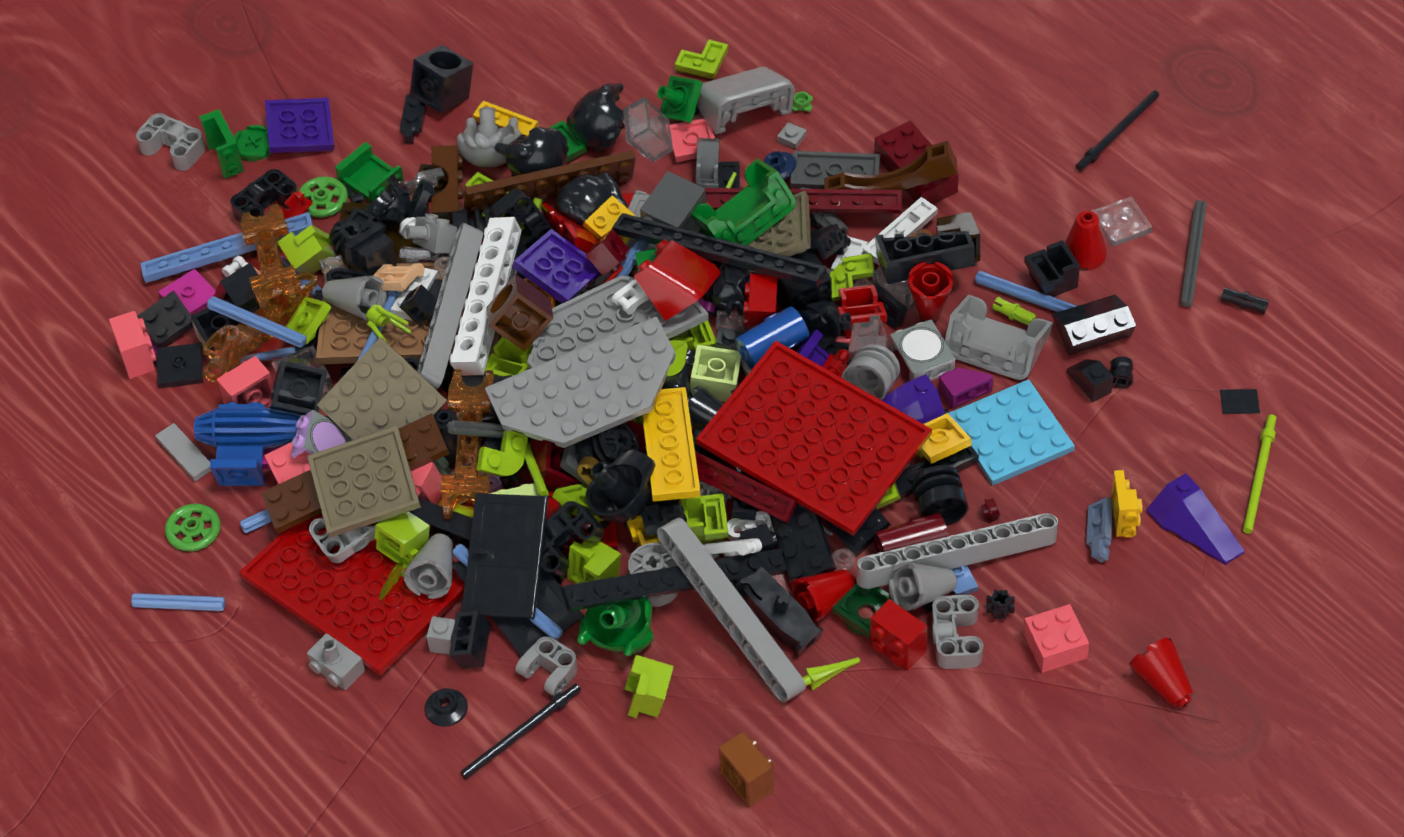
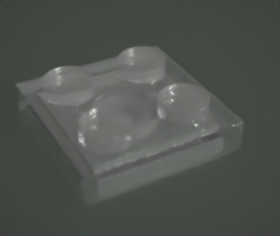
[1092,196,1152,247]

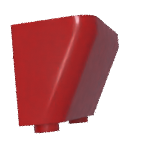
[634,239,721,321]

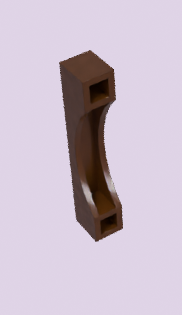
[824,141,958,190]

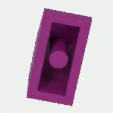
[939,367,993,409]

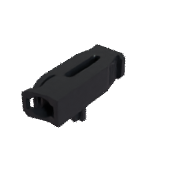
[735,566,823,657]

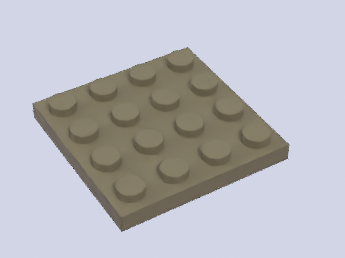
[747,190,811,275]
[317,337,448,440]
[307,426,421,538]

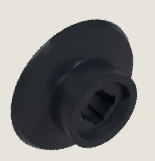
[424,688,468,727]

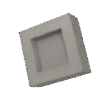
[777,122,807,150]

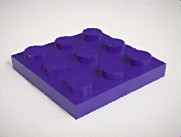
[265,98,334,153]
[512,229,601,304]

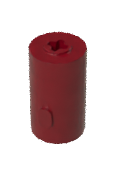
[873,513,949,553]

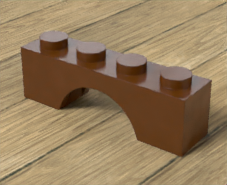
[431,145,464,225]

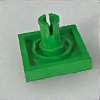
[657,75,703,123]

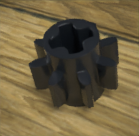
[986,589,1015,620]

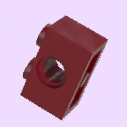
[585,229,630,276]

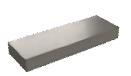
[155,423,211,482]

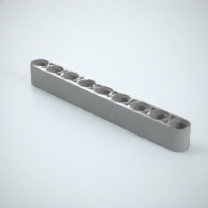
[417,223,484,390]
[857,513,1058,589]
[657,517,806,703]

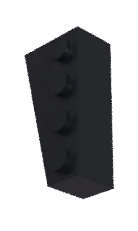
[875,231,975,284]

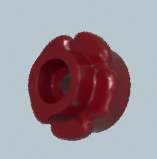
[981,498,1000,521]

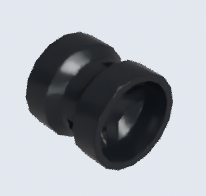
[1110,357,1133,388]

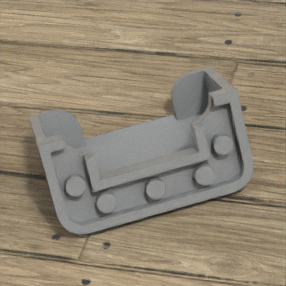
[696,67,795,134]
[945,294,1053,380]

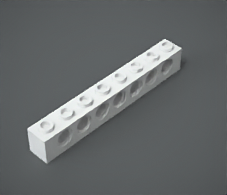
[450,217,522,376]

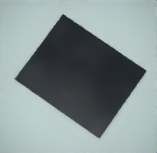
[1220,389,1260,414]

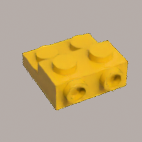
[917,413,972,464]
[1111,470,1142,537]

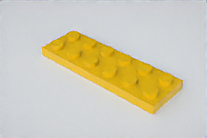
[642,387,701,502]

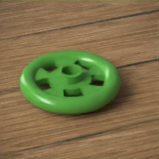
[299,177,348,218]
[165,504,221,551]

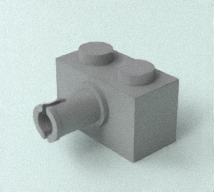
[403,214,457,253]
[307,633,365,691]

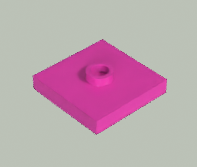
[158,269,216,315]

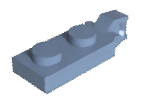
[1087,497,1113,563]

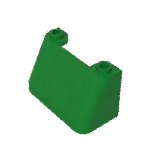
[691,158,795,246]

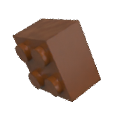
[718,732,774,808]

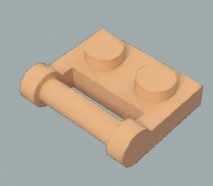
[373,263,424,292]

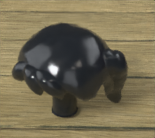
[566,83,627,153]
[494,127,569,177]
[554,173,628,231]

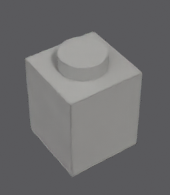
[426,616,455,655]

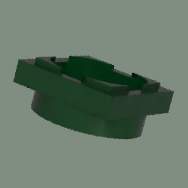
[833,583,901,639]

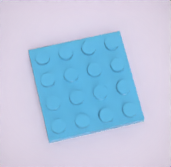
[948,379,1075,486]

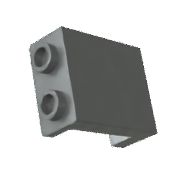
[640,171,706,228]

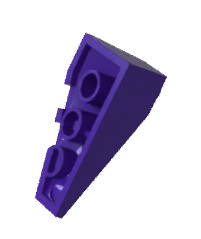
[882,374,945,424]

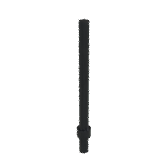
[1075,90,1159,171]
[460,683,581,779]

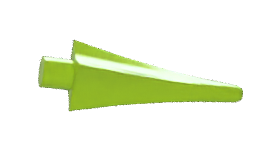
[802,657,860,690]

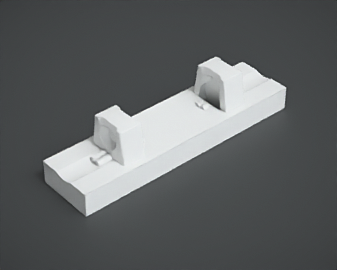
[863,197,938,265]

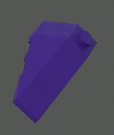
[1146,473,1245,565]

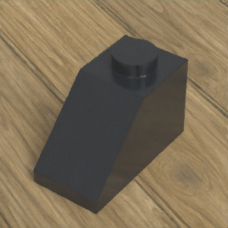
[1067,359,1113,403]

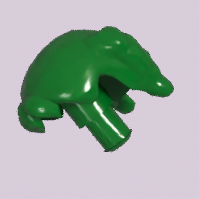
[577,598,654,657]

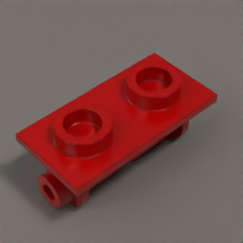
[270,190,313,224]
[822,349,850,378]

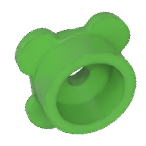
[792,92,813,112]

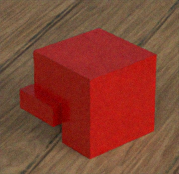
[838,285,887,339]

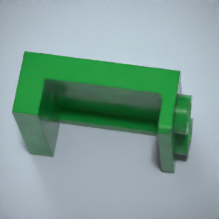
[199,109,244,178]
[335,142,404,203]

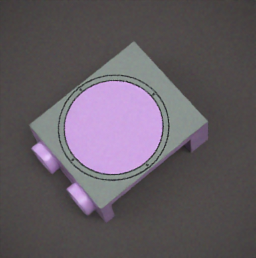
[291,410,353,458]

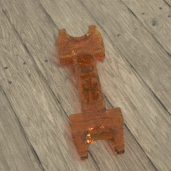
[240,203,300,309]
[203,272,318,382]
[440,369,494,519]

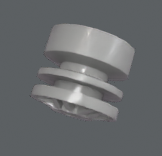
[842,344,900,400]
[628,543,679,607]

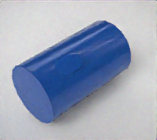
[735,306,809,369]

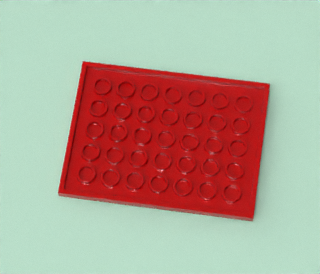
[696,340,932,536]
[239,513,465,676]

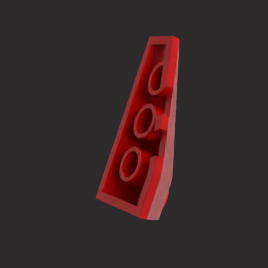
[541,203,597,254]

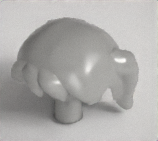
[457,107,521,167]

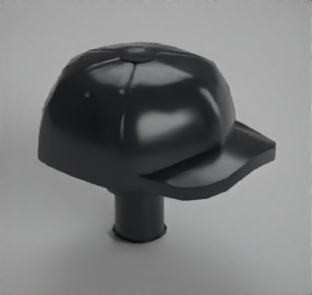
[586,450,656,522]

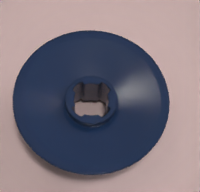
[764,151,796,180]

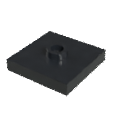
[157,343,204,388]

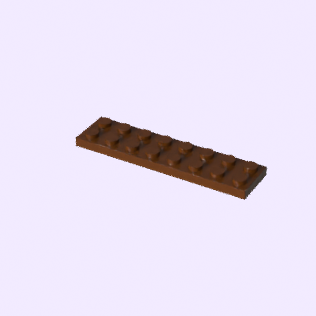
[464,150,636,215]
[261,413,450,533]

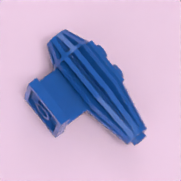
[194,402,305,486]

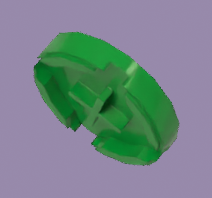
[234,125,271,161]

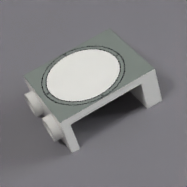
[890,319,955,381]

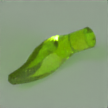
[379,562,406,600]

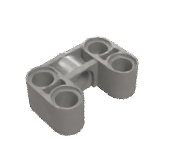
[136,113,206,171]
[309,518,380,563]
[932,595,983,669]

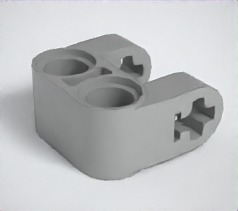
[515,637,578,696]

